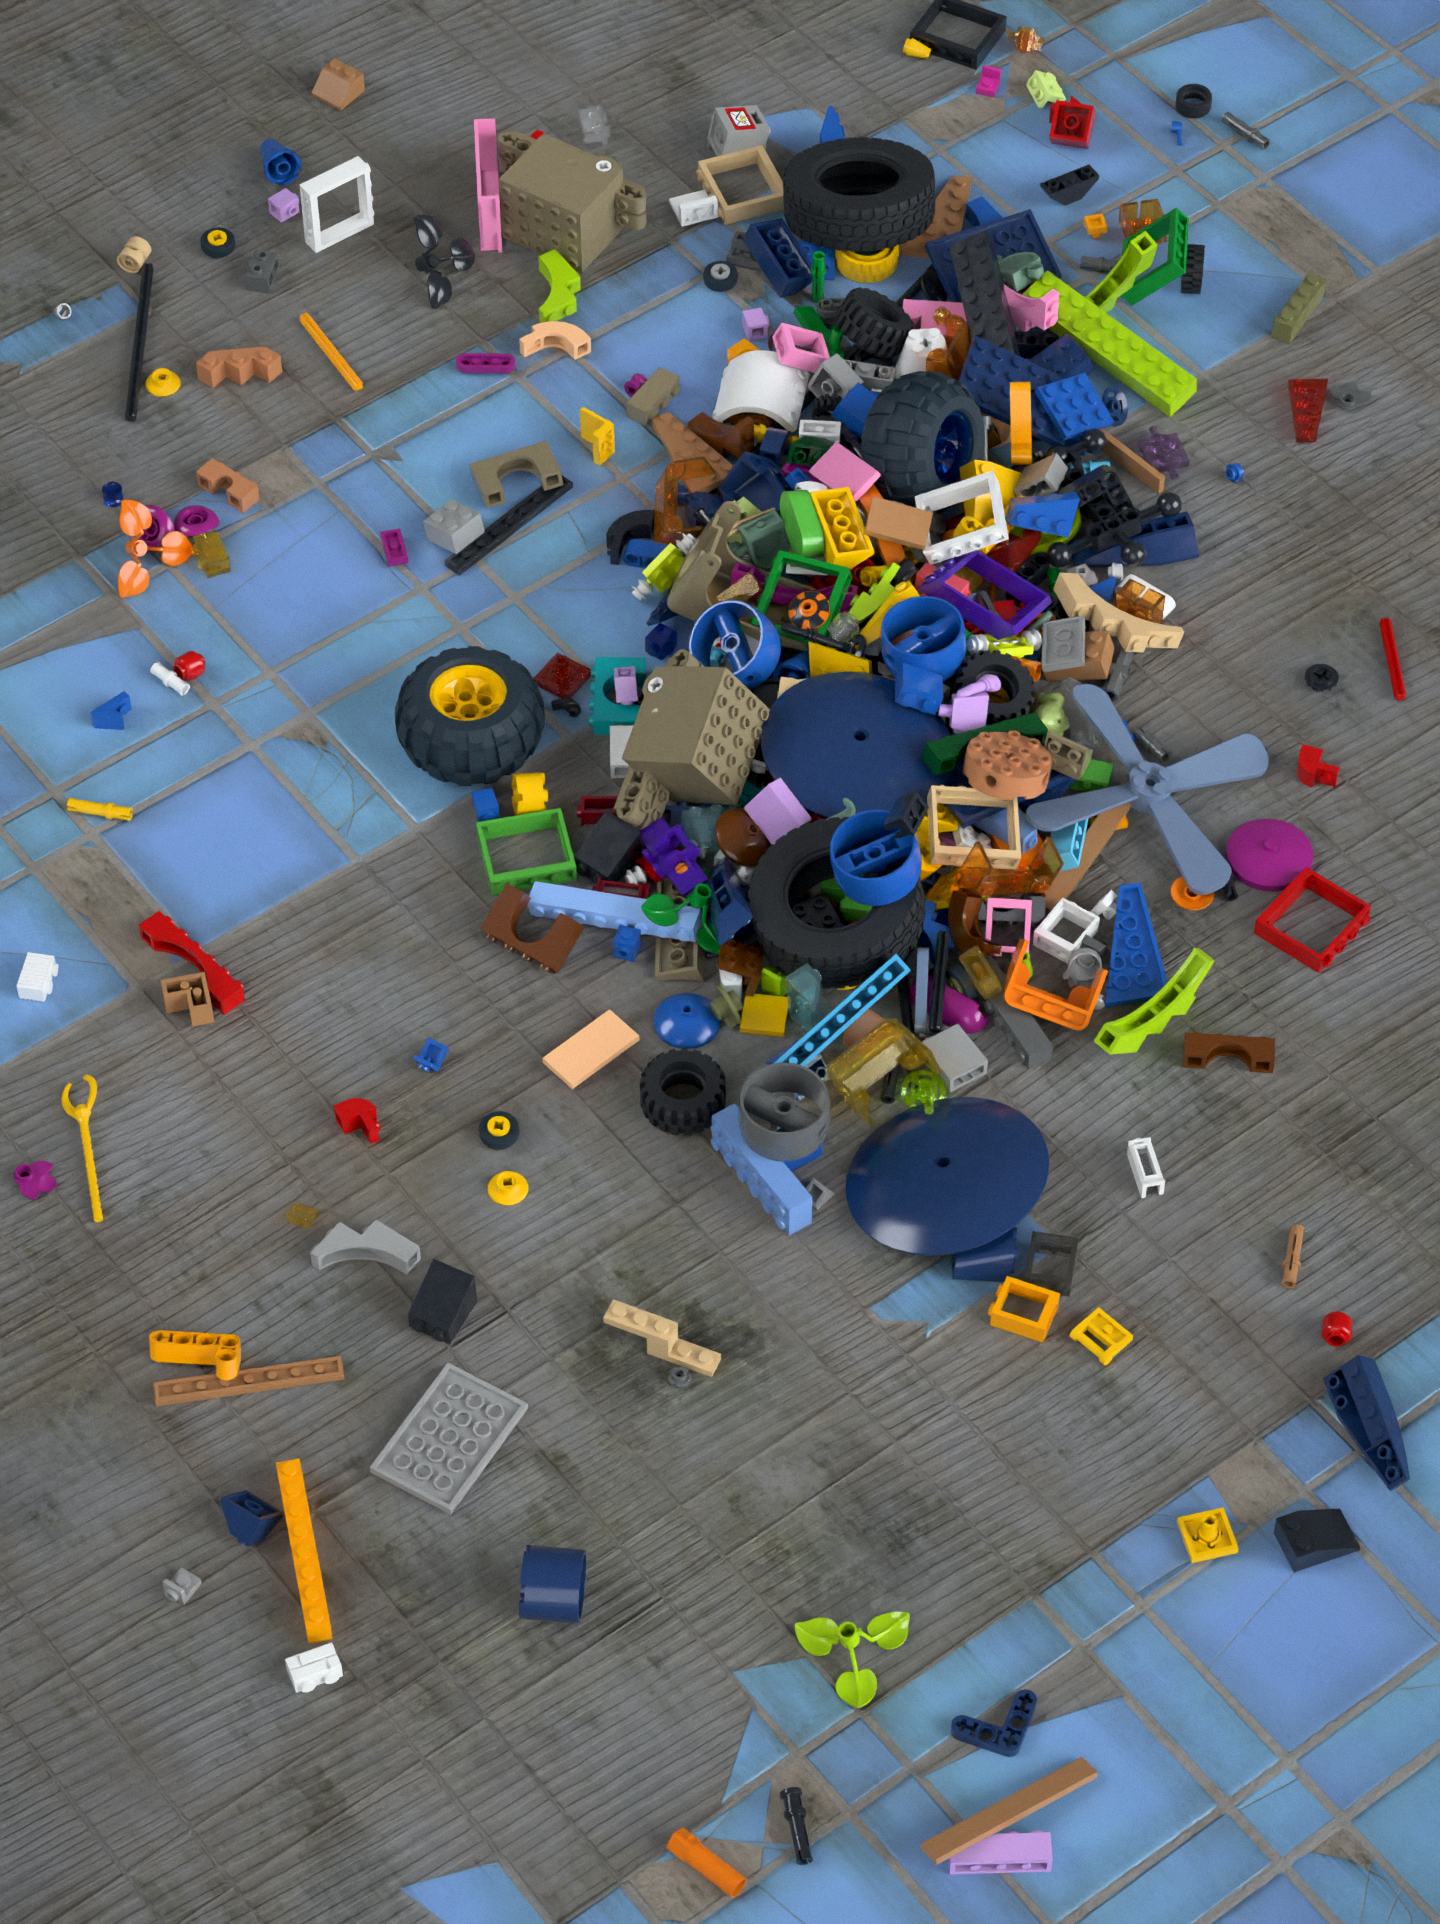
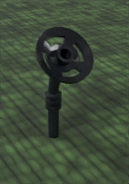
[781,623,866,657]

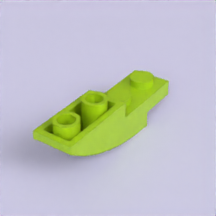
[838,562,900,632]

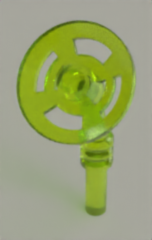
[901,1070,946,1115]

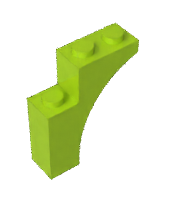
[538,249,581,323]

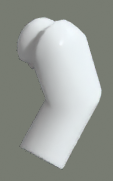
[736,866,753,886]

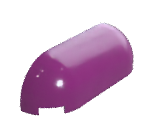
[910,976,989,1034]

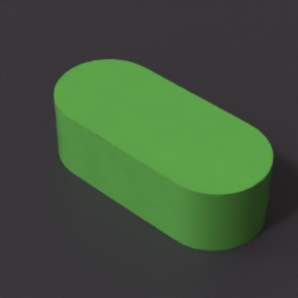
[780,490,824,557]

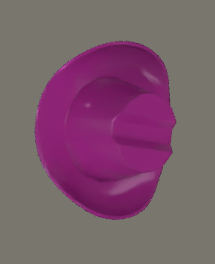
[134,505,174,552]
[173,505,220,539]

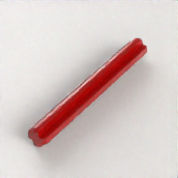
[1379,617,1406,701]

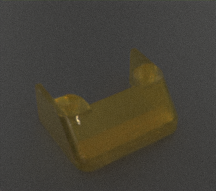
[826,1018,941,1127]

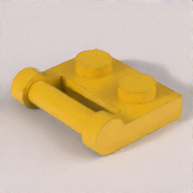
[1069,1307,1133,1365]

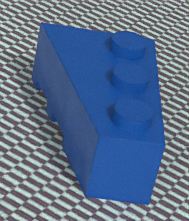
[1006,492,1080,537]

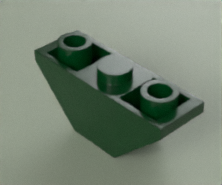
[786,436,848,466]

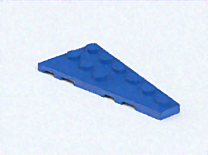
[1105,882,1168,1008]

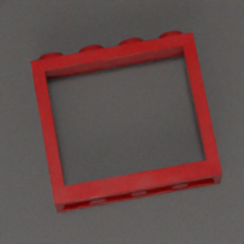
[1254,867,1371,973]

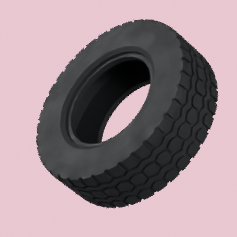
[783,137,935,252]
[748,817,926,989]

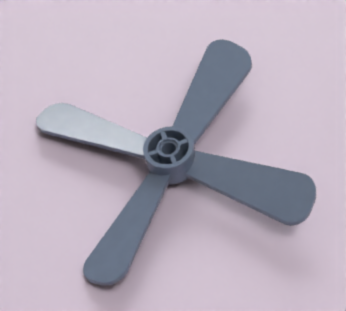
[1025,684,1269,895]

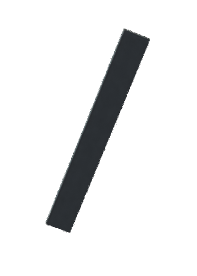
[445,475,573,576]

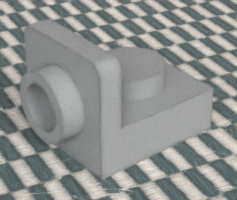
[162,1567,202,1605]

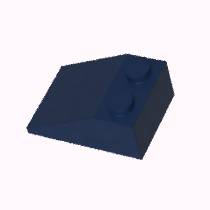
[685,491,726,536]

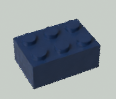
[1028,334,1094,378]

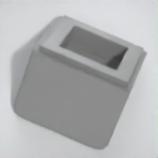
[805,1178,835,1210]

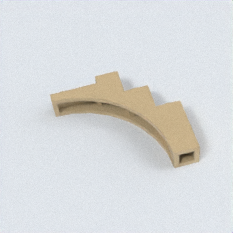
[1053,573,1184,652]

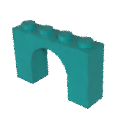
[589,657,646,735]

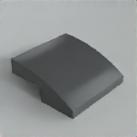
[726,231,762,270]

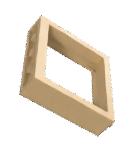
[696,145,784,225]
[927,785,1021,870]

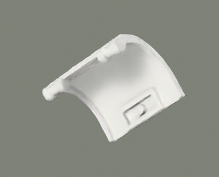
[712,350,810,433]

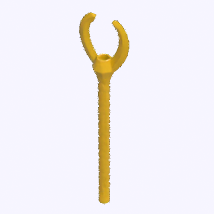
[61,1074,103,1222]

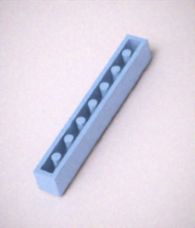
[528,881,702,942]

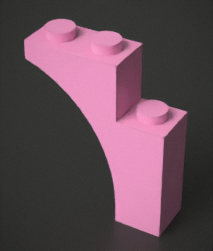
[1004,284,1059,332]

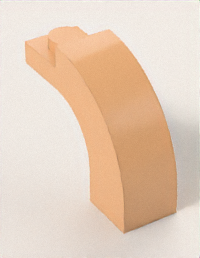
[519,321,591,360]

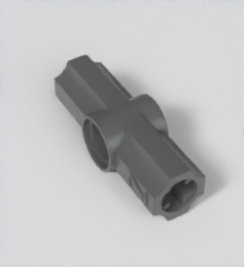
[1102,646,1134,702]

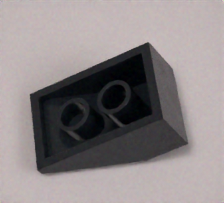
[1274,1508,1361,1572]

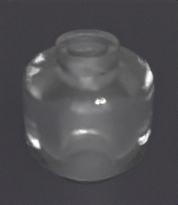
[828,612,859,643]

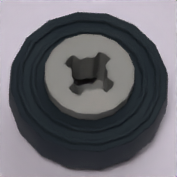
[703,261,738,292]

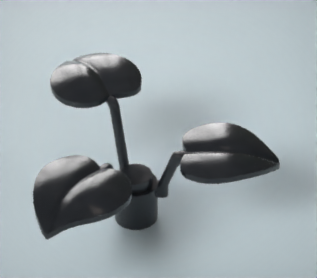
[413,215,475,309]

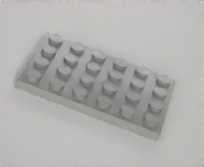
[370,1363,528,1515]

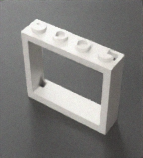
[300,156,374,253]
[915,471,1009,565]

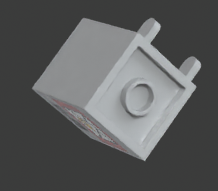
[707,105,770,156]

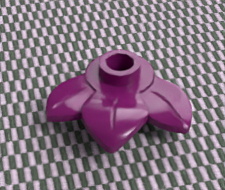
[13,1161,57,1200]

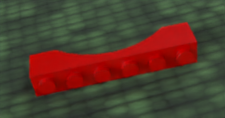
[139,911,245,1015]

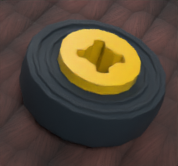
[200,227,235,258]
[479,1111,519,1150]

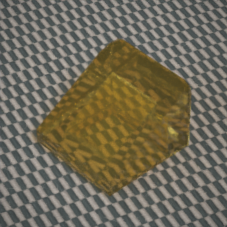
[287,1203,319,1229]

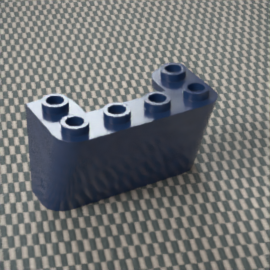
[952,1227,1018,1282]

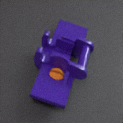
[640,817,709,897]

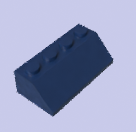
[743,218,813,298]

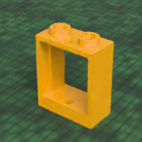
[988,1276,1060,1343]

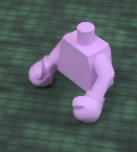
[938,674,1001,734]

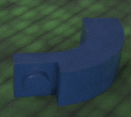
[760,427,792,466]

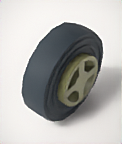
[946,964,977,1000]

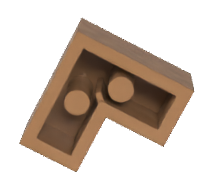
[161,972,214,1027]

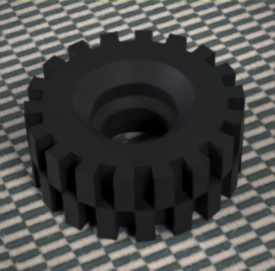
[1181,244,1205,294]

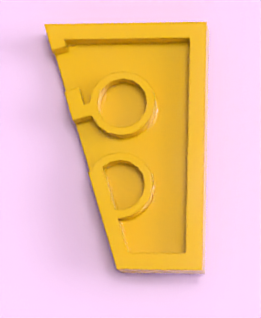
[809,641,872,677]
[924,866,969,911]

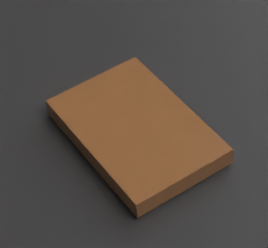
[864,497,933,550]

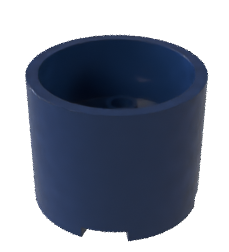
[519,1545,587,1624]

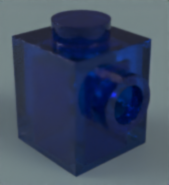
[645,623,677,660]

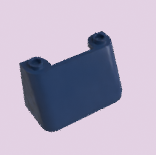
[718,452,794,519]

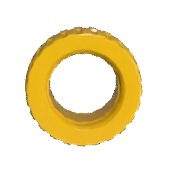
[835,244,899,283]

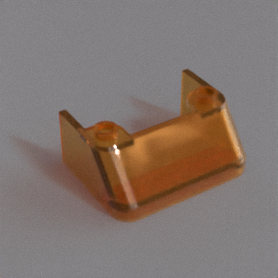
[653,456,716,546]
[955,837,1064,897]

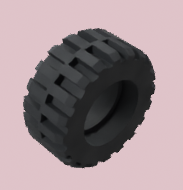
[835,287,914,358]
[951,650,1036,725]
[640,1048,726,1136]

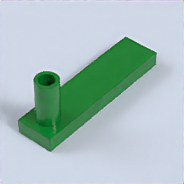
[793,306,844,359]

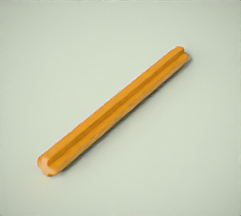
[299,312,363,391]

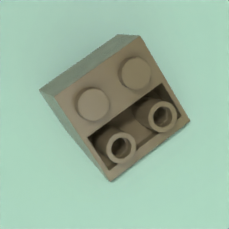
[1044,731,1093,781]

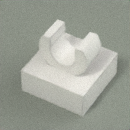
[1091,890,1117,920]

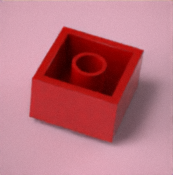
[1049,100,1096,149]

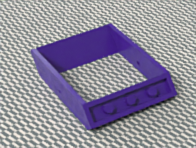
[918,550,1052,640]

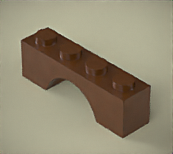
[1183,1032,1275,1073]

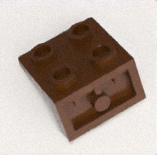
[718,940,763,997]

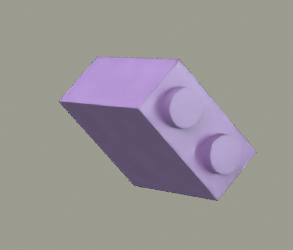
[744,778,812,844]

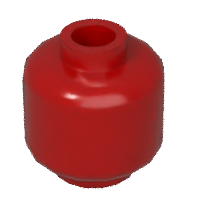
[173,650,205,682]
[1321,1311,1352,1347]

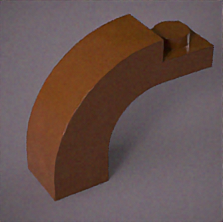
[948,890,1002,956]

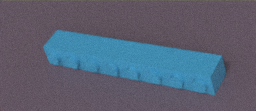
[774,954,911,1066]

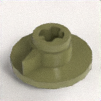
[709,984,743,1029]

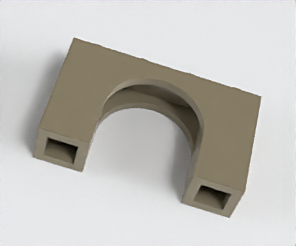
[469,441,563,509]

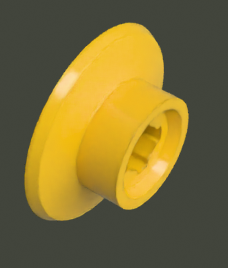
[145,368,181,396]
[487,1171,529,1205]

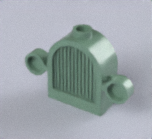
[997,252,1044,292]
[728,510,790,569]

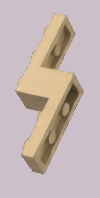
[603,1299,721,1377]

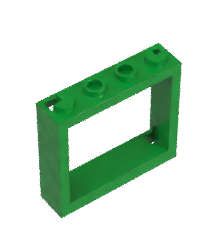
[1120,207,1189,306]
[750,550,852,647]

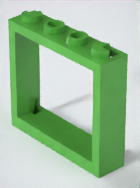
[476,808,577,896]

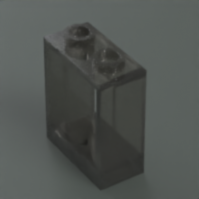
[1024,1231,1079,1297]

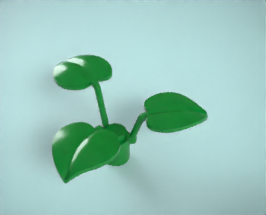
[641,868,720,953]

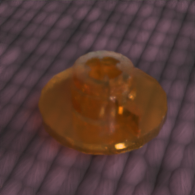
[1008,27,1045,53]

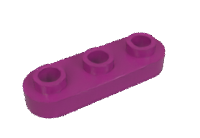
[456,353,515,373]

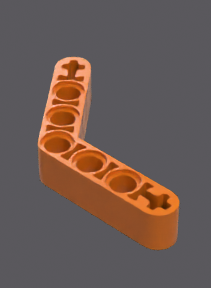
[856,483,907,567]

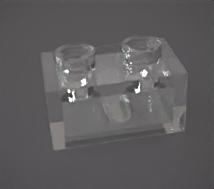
[579,105,610,147]

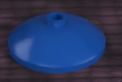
[654,993,721,1049]

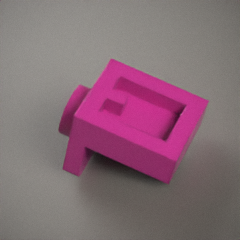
[976,65,1001,98]

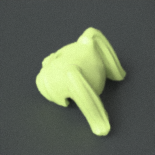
[1034,692,1069,736]

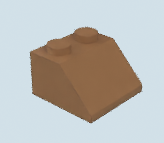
[312,58,365,111]

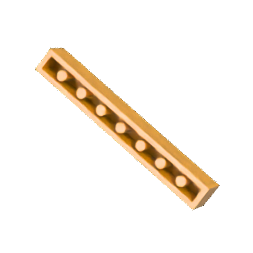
[276,1458,333,1644]

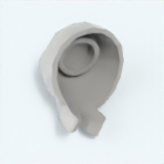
[1063,948,1102,988]

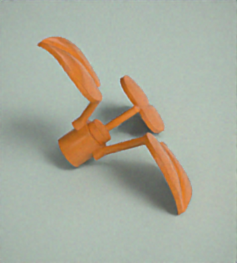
[118,500,193,598]

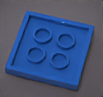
[1034,373,1114,441]

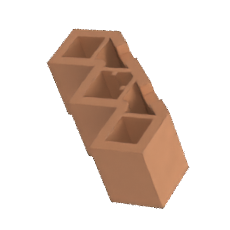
[196,346,282,388]

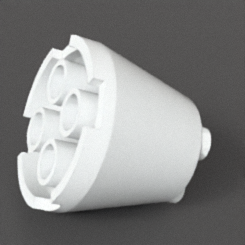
[894,328,954,380]

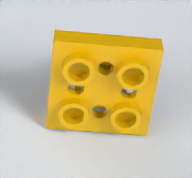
[1177,1507,1239,1563]

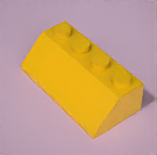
[810,487,874,569]

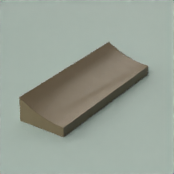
[655,865,704,982]

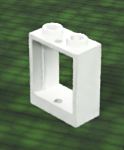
[1033,898,1100,964]

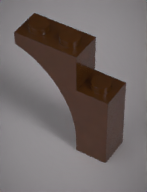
[688,412,754,459]

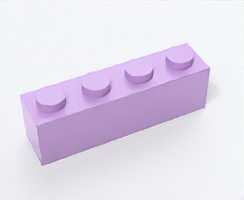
[949,1830,1053,1874]

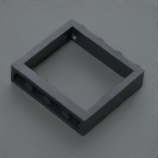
[910,0,1007,70]

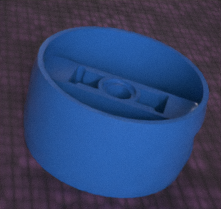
[880,596,967,681]
[689,600,781,690]
[830,810,922,906]

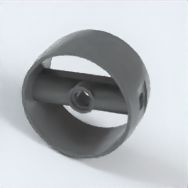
[738,1062,830,1161]

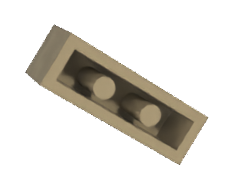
[626,367,681,426]

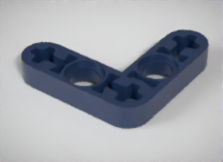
[951,1689,1037,1757]

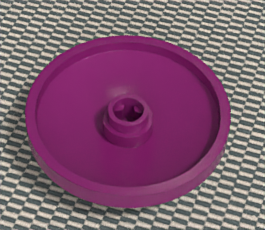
[1226,819,1313,892]

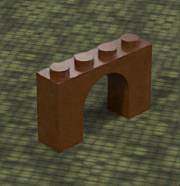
[480,883,584,973]

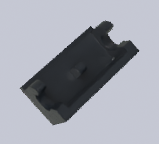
[883,791,929,838]

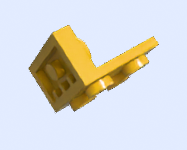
[580,407,615,466]

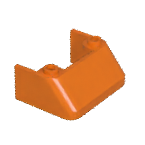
[1004,939,1108,1031]

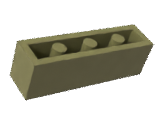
[1272,273,1326,344]

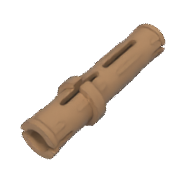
[1281,1224,1304,1289]

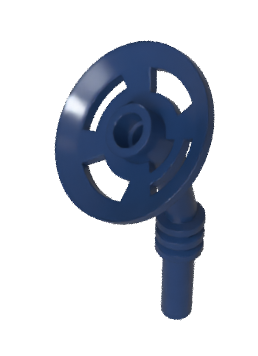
[1102,386,1128,426]

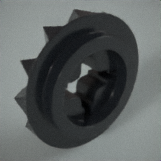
[1305,664,1339,692]

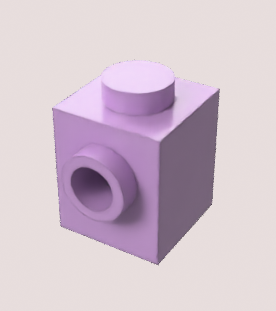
[268,188,299,223]
[742,308,769,341]

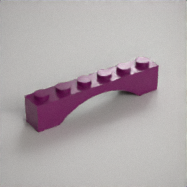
[729,563,858,617]

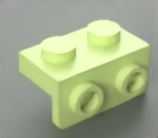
[1026,70,1066,109]

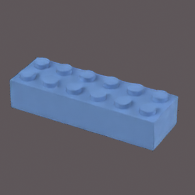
[711,1103,812,1236]

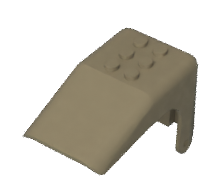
[667,501,818,651]

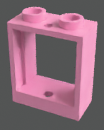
[772,323,830,373]
[985,898,1032,957]

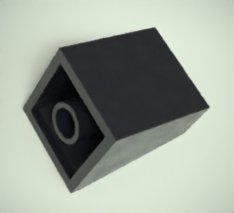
[574,811,641,885]
[408,1259,477,1344]

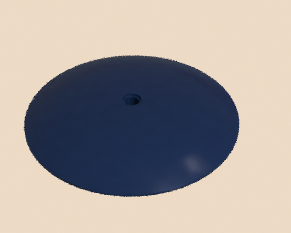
[761,671,952,818]
[846,1097,1049,1256]

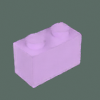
[614,666,638,705]

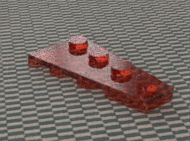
[1288,379,1328,443]

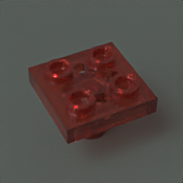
[533,652,591,699]

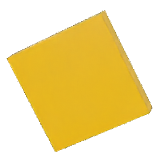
[740,993,790,1037]

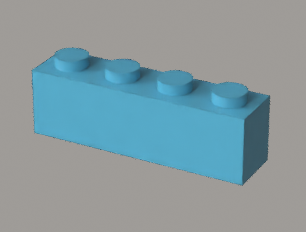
[1045,818,1089,873]

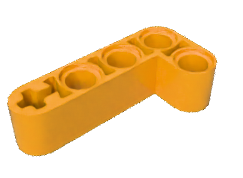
[1010,382,1032,465]
[149,1330,241,1380]

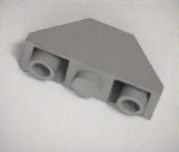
[843,359,897,391]

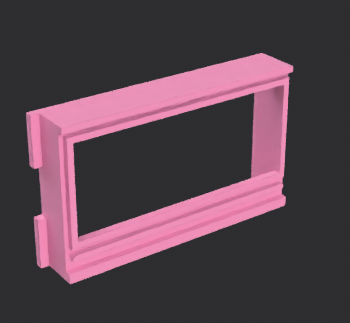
[474,118,502,253]

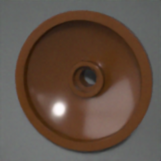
[715,808,772,868]

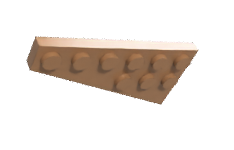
[899,175,972,259]
[652,412,734,494]

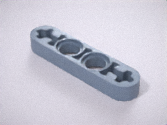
[915,948,929,1034]

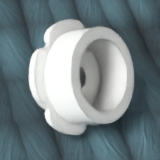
[1108,562,1123,581]

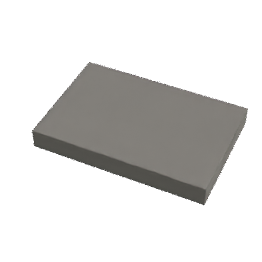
[1042,615,1085,673]

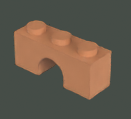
[196,458,259,513]

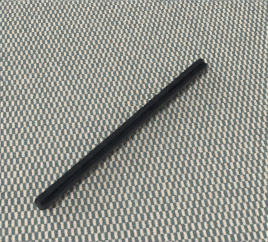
[125,263,154,422]

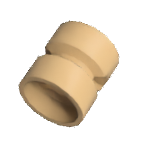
[117,236,151,273]

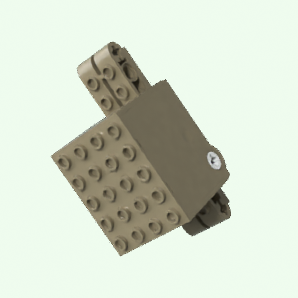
[498,130,647,273]
[614,649,770,831]

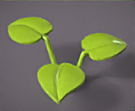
[795,1612,910,1708]

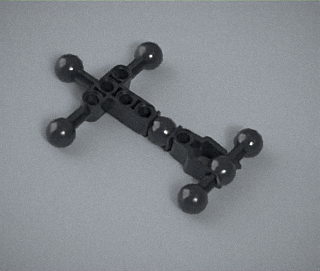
[1011,429,1182,568]

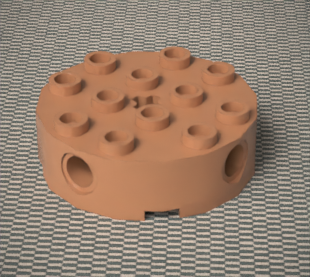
[962,731,1053,800]

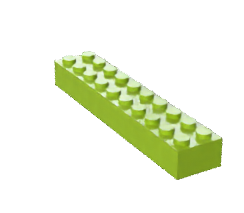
[1022,270,1197,417]

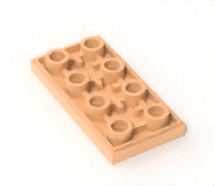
[542,1009,639,1089]

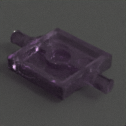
[1138,426,1190,480]

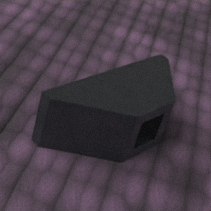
[1040,164,1099,206]

